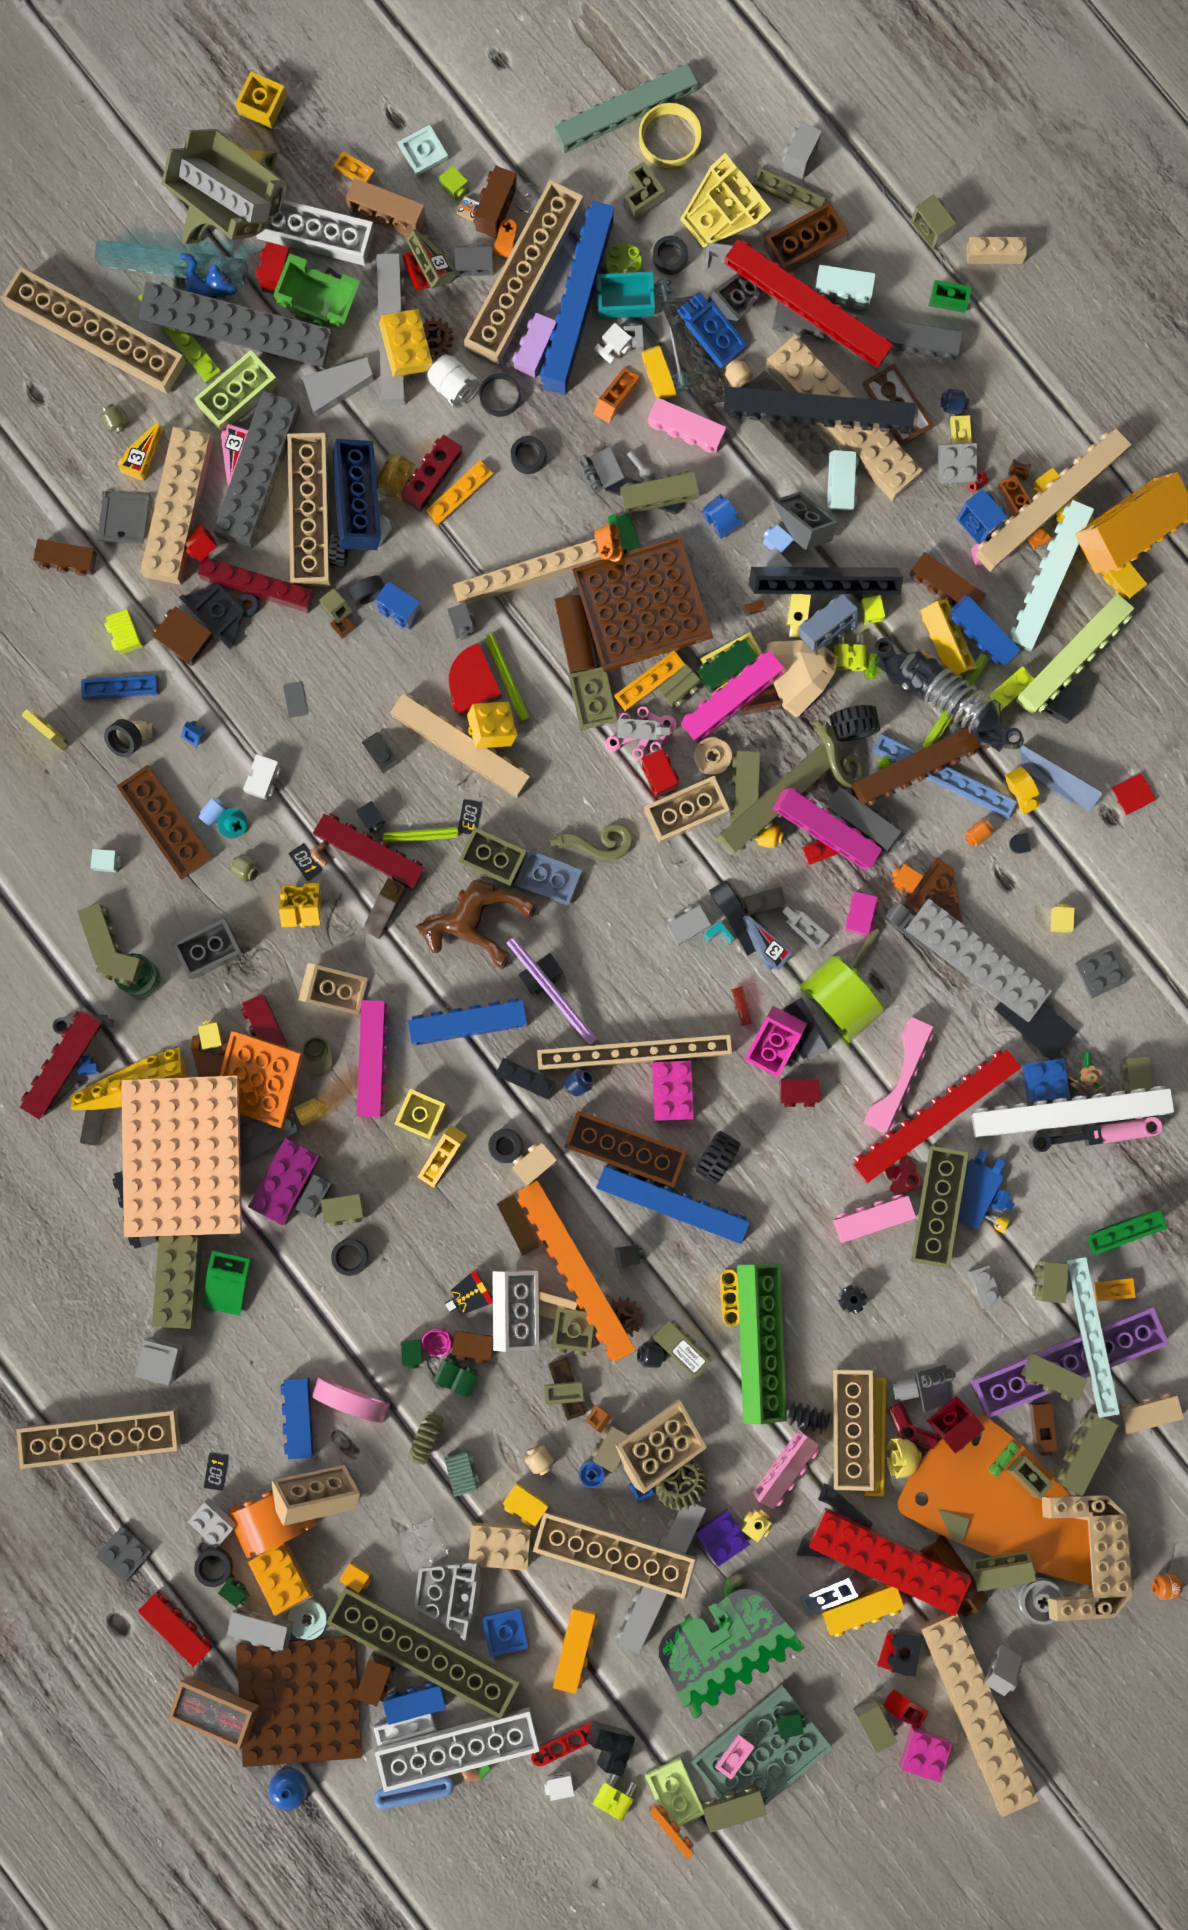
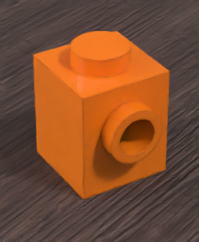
[891,864,923,894]

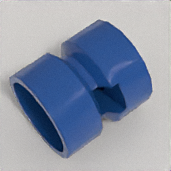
[579,1459,605,1488]

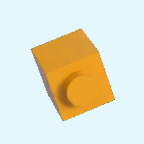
[339,1560,371,1593]

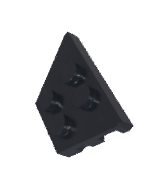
[179,584,245,650]

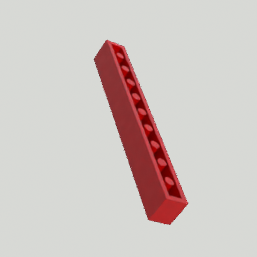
[724,239,893,369]
[852,1049,1021,1184]

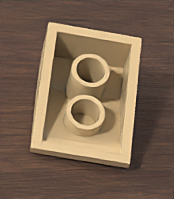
[298,963,368,1015]

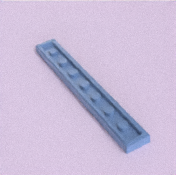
[872,734,1017,819]

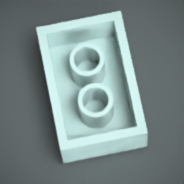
[814,265,875,310]

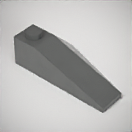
[707,273,761,321]

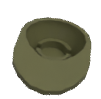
[301,1035,332,1075]

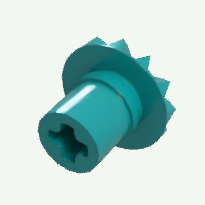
[216,808,247,838]

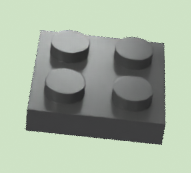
[1074,948,1127,999]
[96,1525,152,1582]

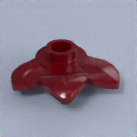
[885,1157,922,1194]

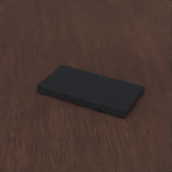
[993,1002,1077,1060]

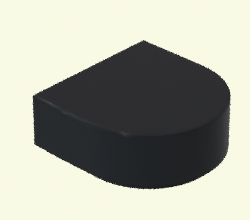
[1009,833,1031,854]

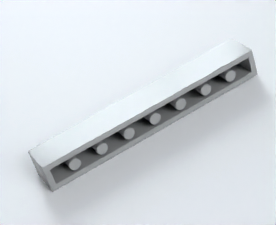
[377,253,409,406]
[615,1502,706,1654]

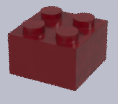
[927,1396,985,1454]

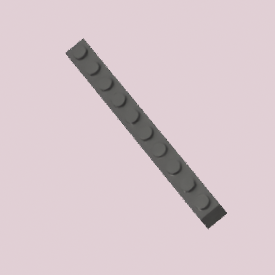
[773,301,962,361]

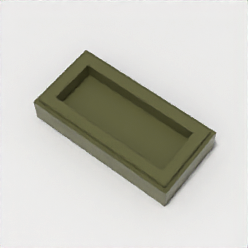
[544,1381,585,1405]

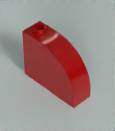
[448,643,502,716]

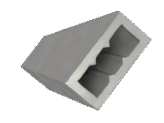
[302,357,376,417]

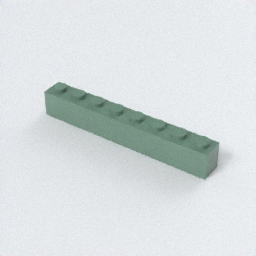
[554,64,697,154]

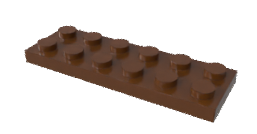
[117,765,213,880]

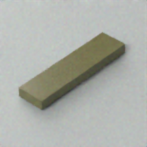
[752,167,827,212]

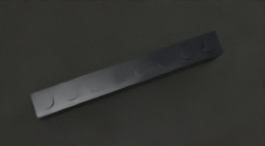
[749,567,903,594]

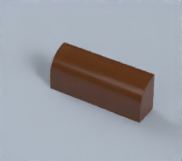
[555,595,599,674]

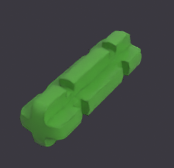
[989,1441,1019,1477]

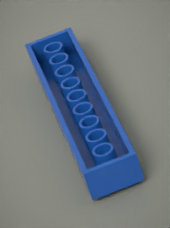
[540,201,614,395]

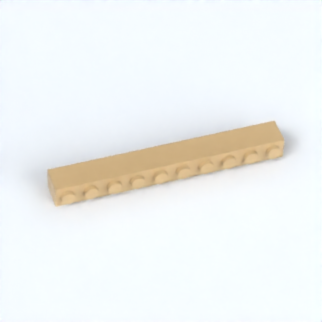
[975,429,1131,572]
[537,1035,732,1071]

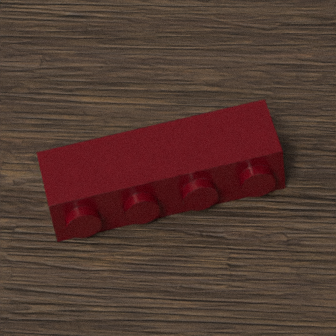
[241,994,289,1048]

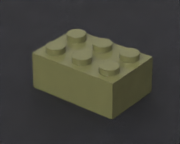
[458,827,527,888]

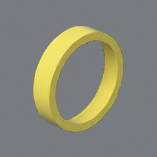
[639,103,701,169]

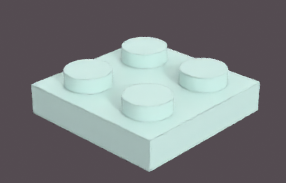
[398,125,448,176]

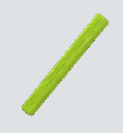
[485,634,529,721]

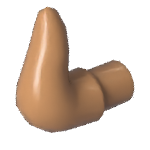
[310,842,328,867]

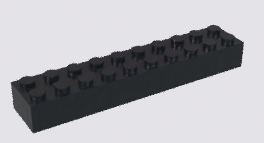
[723,387,918,434]

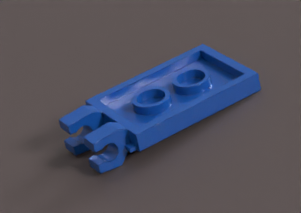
[677,291,747,368]
[958,1149,1005,1230]

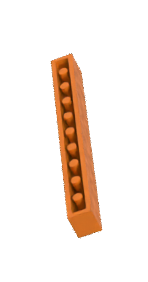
[517,1180,637,1363]

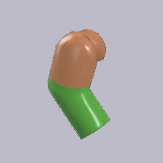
[462,1765,492,1782]

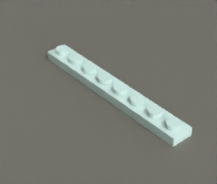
[1066,1257,1120,1418]

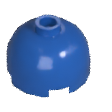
[268,1768,309,1811]

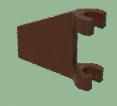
[191,1035,228,1077]

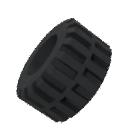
[829,705,881,741]
[695,1131,740,1184]

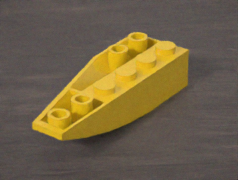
[71,1047,189,1110]

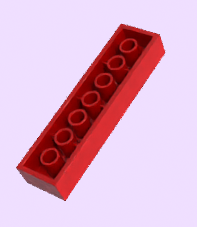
[809,1507,972,1616]

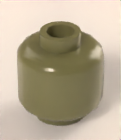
[100,403,128,433]
[230,854,260,882]

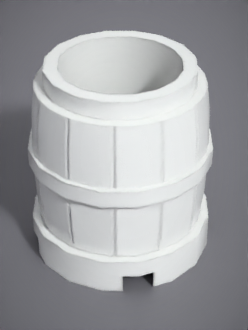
[428,355,480,408]

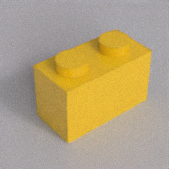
[503,1482,549,1526]

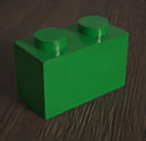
[928,280,972,313]

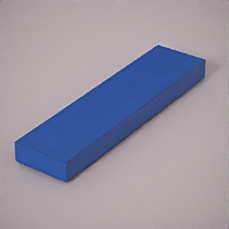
[81,675,159,699]

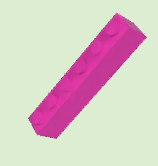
[681,651,787,743]
[772,788,882,869]
[357,1000,389,1118]

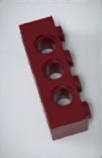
[401,434,463,513]

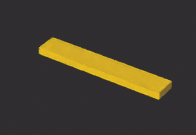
[864,1377,886,1497]

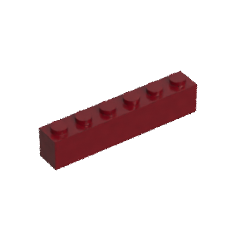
[198,557,314,613]
[313,813,425,890]
[20,1009,104,1120]

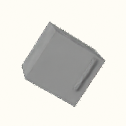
[135,1337,184,1385]

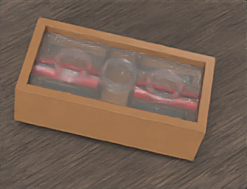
[168,1675,260,1750]

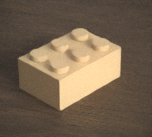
[468,1522,531,1571]

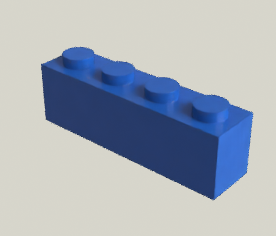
[949,595,1020,666]
[281,1377,314,1460]

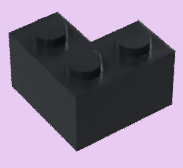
[586,1721,635,1777]

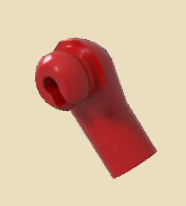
[968,472,989,492]

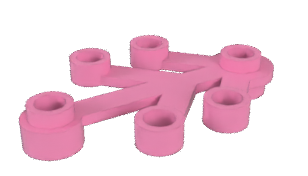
[606,707,676,761]

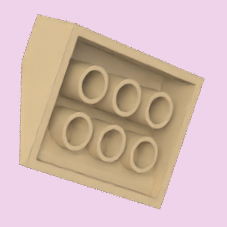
[616,1399,707,1494]

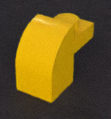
[1005,767,1040,814]

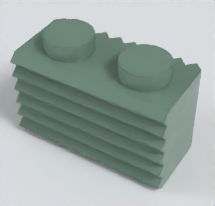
[444,1451,480,1497]

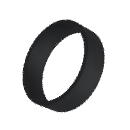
[479,373,521,417]

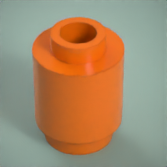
[965,819,994,847]

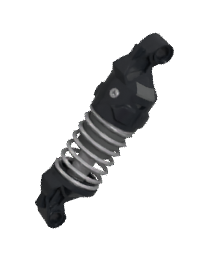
[875,638,1024,752]

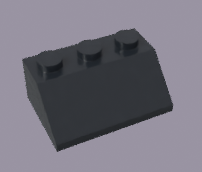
[781,997,831,1061]

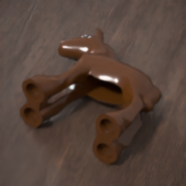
[416,879,538,970]

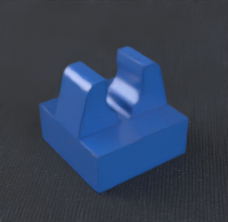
[181,721,205,747]
[77,1055,101,1076]
[989,1189,1015,1212]

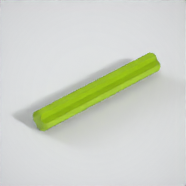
[383,827,459,843]

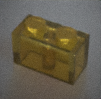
[377,454,415,498]
[294,1098,328,1127]

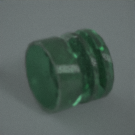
[114,953,161,999]

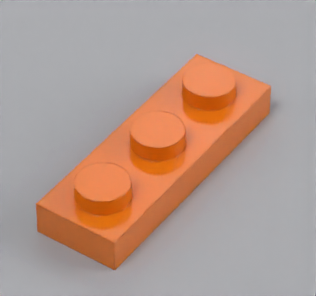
[649,1802,694,1859]

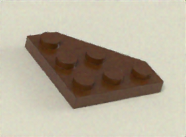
[903,858,962,923]

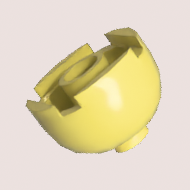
[886,1438,922,1478]

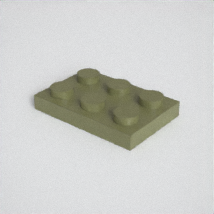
[568,667,618,730]

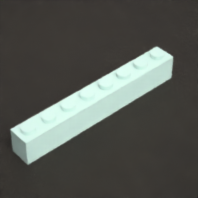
[1009,500,1094,652]

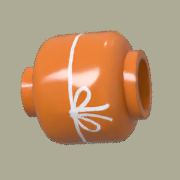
[1151,1573,1183,1600]

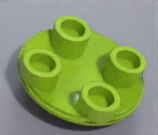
[605,244,642,274]

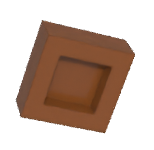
[585,1405,612,1433]

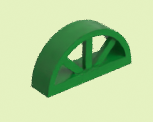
[1086,1210,1167,1255]

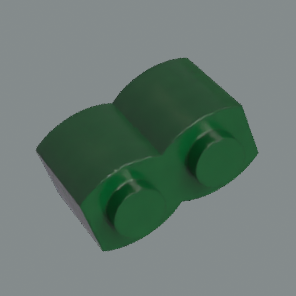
[433,1357,478,1398]

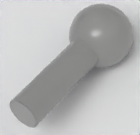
[627,450,654,481]

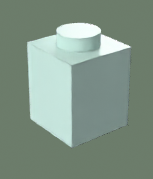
[91,849,121,872]

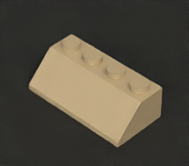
[272,1465,360,1526]

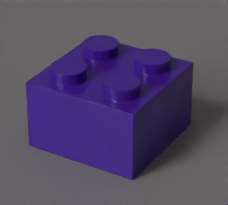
[695,1508,751,1567]

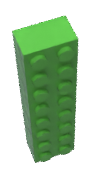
[737,1263,787,1425]

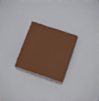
[743,600,765,616]
[329,616,357,639]

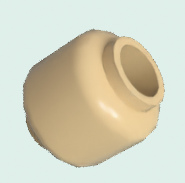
[725,360,753,388]
[525,1445,554,1475]

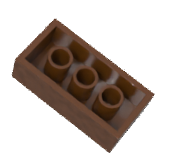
[763,202,849,273]

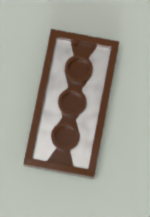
[862,364,934,447]

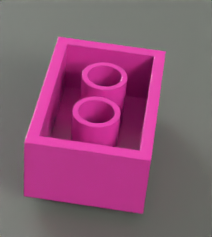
[744,1006,807,1077]
[652,1061,693,1121]

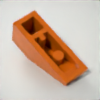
[593,367,640,423]

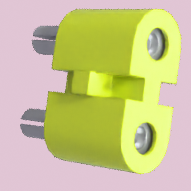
[834,634,867,671]
[592,1774,637,1821]

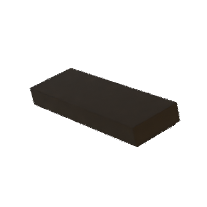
[497,1195,540,1256]
[548,1358,586,1421]

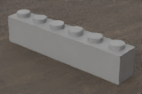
[179,158,271,223]

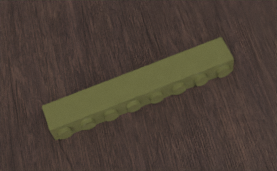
[715,742,844,855]

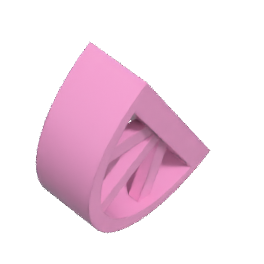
[311,1376,390,1423]

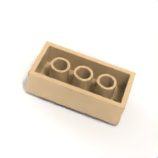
[644,776,730,844]

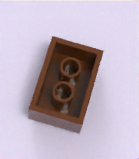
[473,165,517,238]

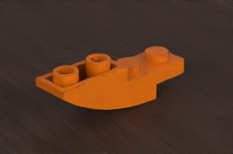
[998,475,1051,550]

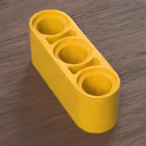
[641,345,676,400]
[720,1269,739,1327]

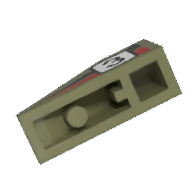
[406,229,456,289]

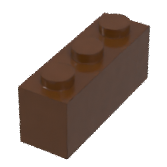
[33,539,97,577]

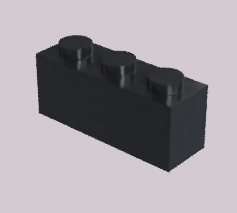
[495,1058,556,1100]

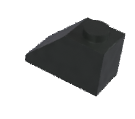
[362,732,398,774]
[614,1244,644,1268]

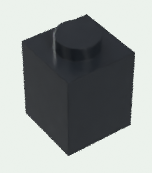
[356,801,386,833]

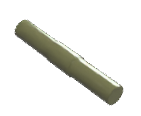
[848,928,880,969]

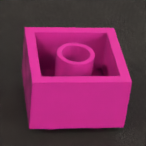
[899,1726,952,1783]

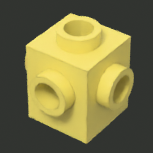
[741,1509,772,1542]

